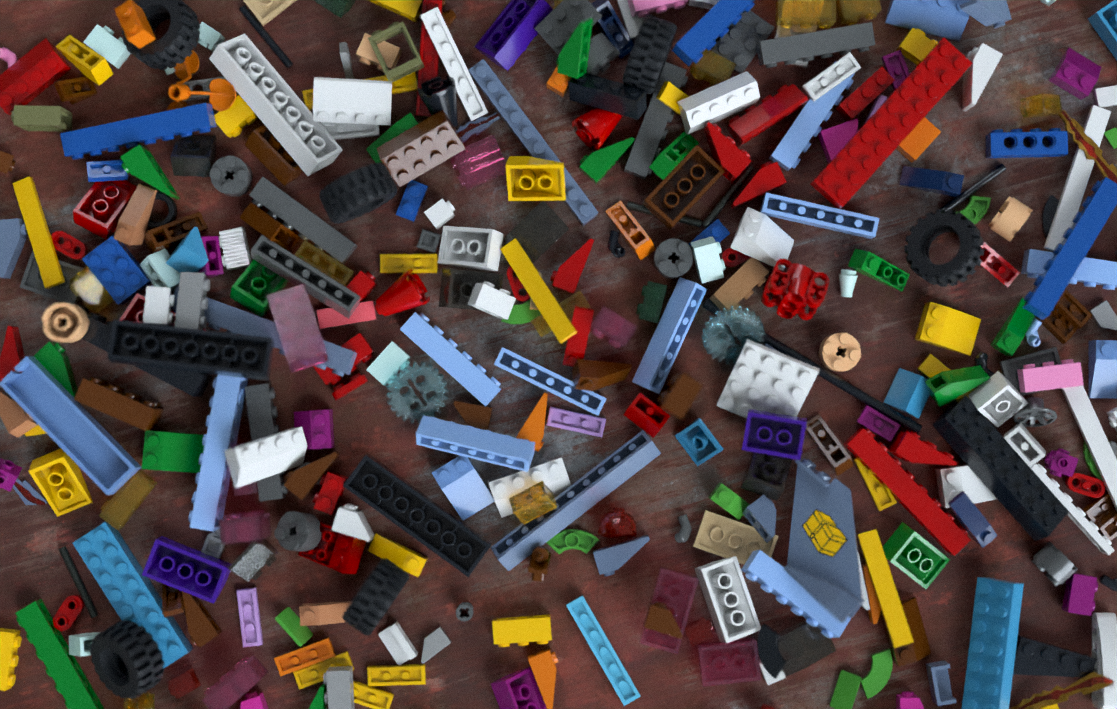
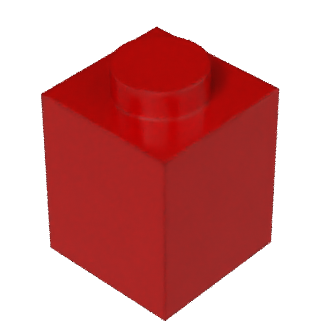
[346,271,377,301]

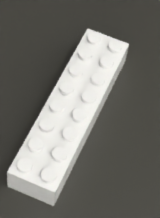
[209,33,343,176]

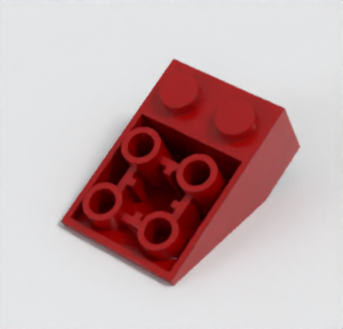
[703,122,751,183]
[888,430,957,465]
[298,522,366,575]

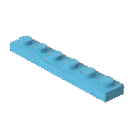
[566,595,641,706]

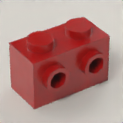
[623,393,670,438]
[313,471,348,515]

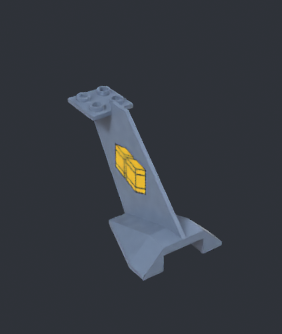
[784,458,865,623]

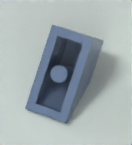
[742,495,776,543]

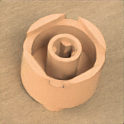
[988,196,1033,242]
[42,303,90,343]
[819,333,861,372]

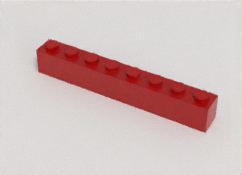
[844,428,971,556]

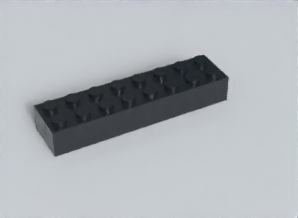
[64,303,212,397]
[107,320,274,381]
[932,395,1069,541]
[343,454,492,577]

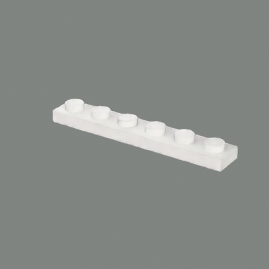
[419,7,488,121]
[1030,464,1114,555]

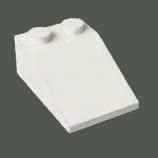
[962,43,1003,112]
[730,207,794,271]
[438,226,504,271]
[935,464,997,508]

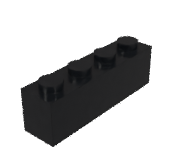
[568,73,647,120]

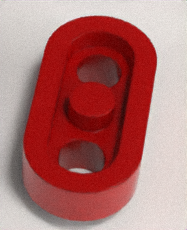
[51,231,88,260]
[721,248,751,268]
[507,266,531,301]
[332,373,368,401]
[1065,473,1105,498]
[53,594,85,631]

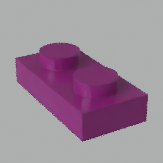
[881,50,910,90]
[856,405,900,442]

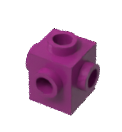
[1044,448,1079,477]
[0,458,22,492]

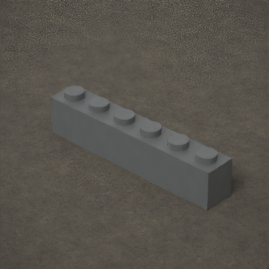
[756,22,875,68]
[624,62,688,180]
[249,176,357,264]
[251,235,360,319]
[245,384,288,501]

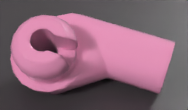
[0,47,17,68]

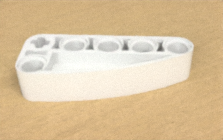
[1092,612,1117,709]

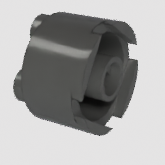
[587,33,620,76]
[210,155,253,197]
[653,238,693,279]
[274,512,322,552]
[1032,541,1078,586]

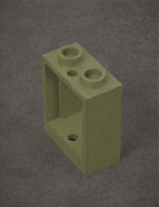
[368,21,424,82]
[11,105,72,132]

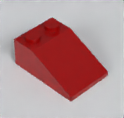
[73,180,137,240]

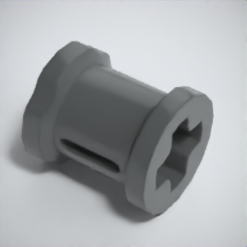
[456,602,474,622]

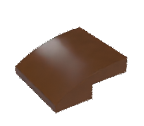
[1035,289,1092,344]
[1082,490,1117,541]

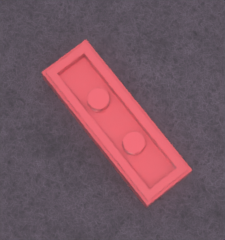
[316,300,377,329]

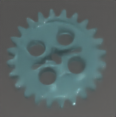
[702,306,765,364]
[386,361,449,424]

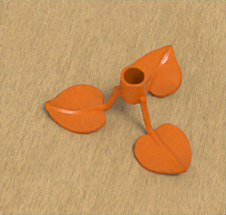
[167,50,237,111]

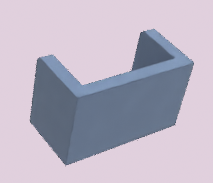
[926,660,957,706]

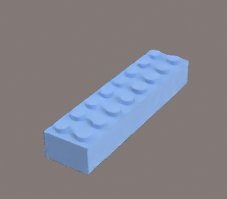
[188,375,248,531]

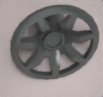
[1013,397,1057,427]

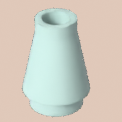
[839,269,858,297]

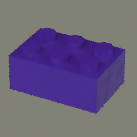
[742,409,807,460]

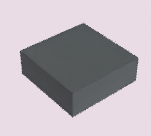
[417,229,441,253]

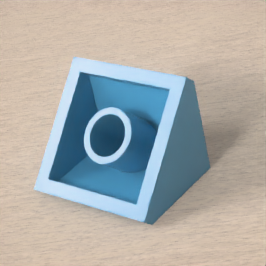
[166,227,209,274]
[883,368,930,419]
[675,418,723,466]

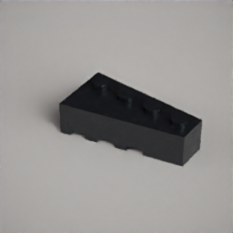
[1013,635,1096,677]

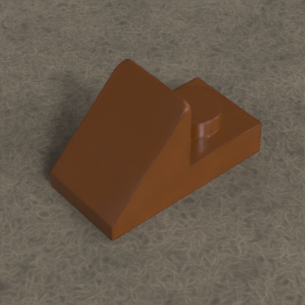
[54,77,97,105]
[162,583,184,617]

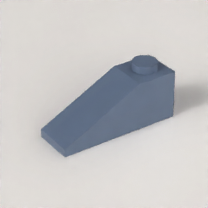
[960,0,1012,29]
[0,218,28,279]
[593,535,650,577]

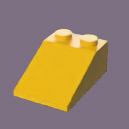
[505,156,566,201]
[915,302,981,356]
[29,448,93,517]

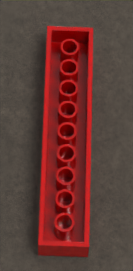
[810,38,973,209]

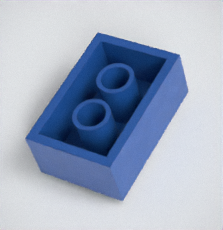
[82,235,151,305]

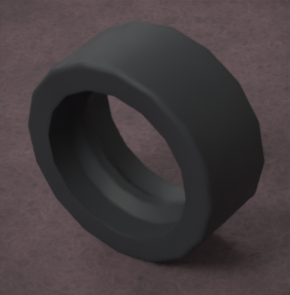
[147,192,177,228]

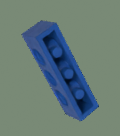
[985,128,1068,159]

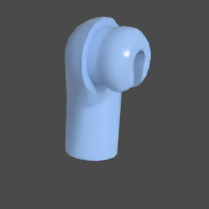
[1025,318,1042,347]

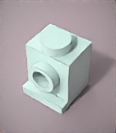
[197,22,225,53]

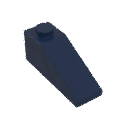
[591,0,634,59]
[899,166,964,197]
[948,491,997,548]

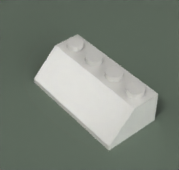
[678,71,760,135]
[313,77,392,125]
[224,427,307,488]
[488,457,571,518]
[695,556,761,643]

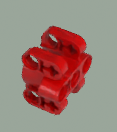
[761,259,829,320]

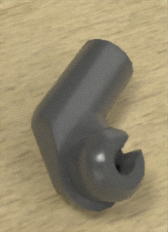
[674,514,692,543]

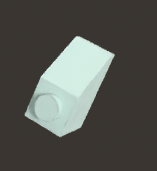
[69,632,100,657]

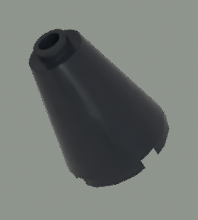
[417,76,458,127]

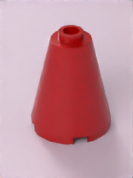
[572,108,623,151]
[375,269,430,317]

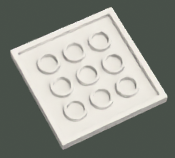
[716,339,819,418]

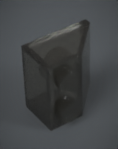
[170,135,216,177]
[228,537,278,582]

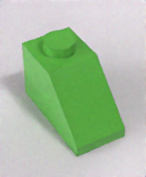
[708,482,750,520]

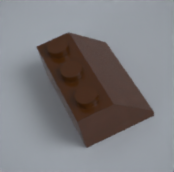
[245,125,303,186]
[880,597,931,667]

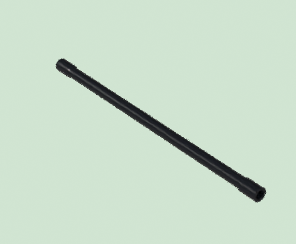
[702,297,922,434]

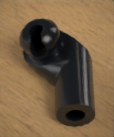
[607,230,626,258]
[974,352,995,377]
[1099,574,1117,591]

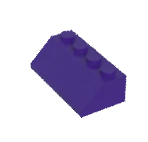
[475,0,553,71]
[142,536,233,604]

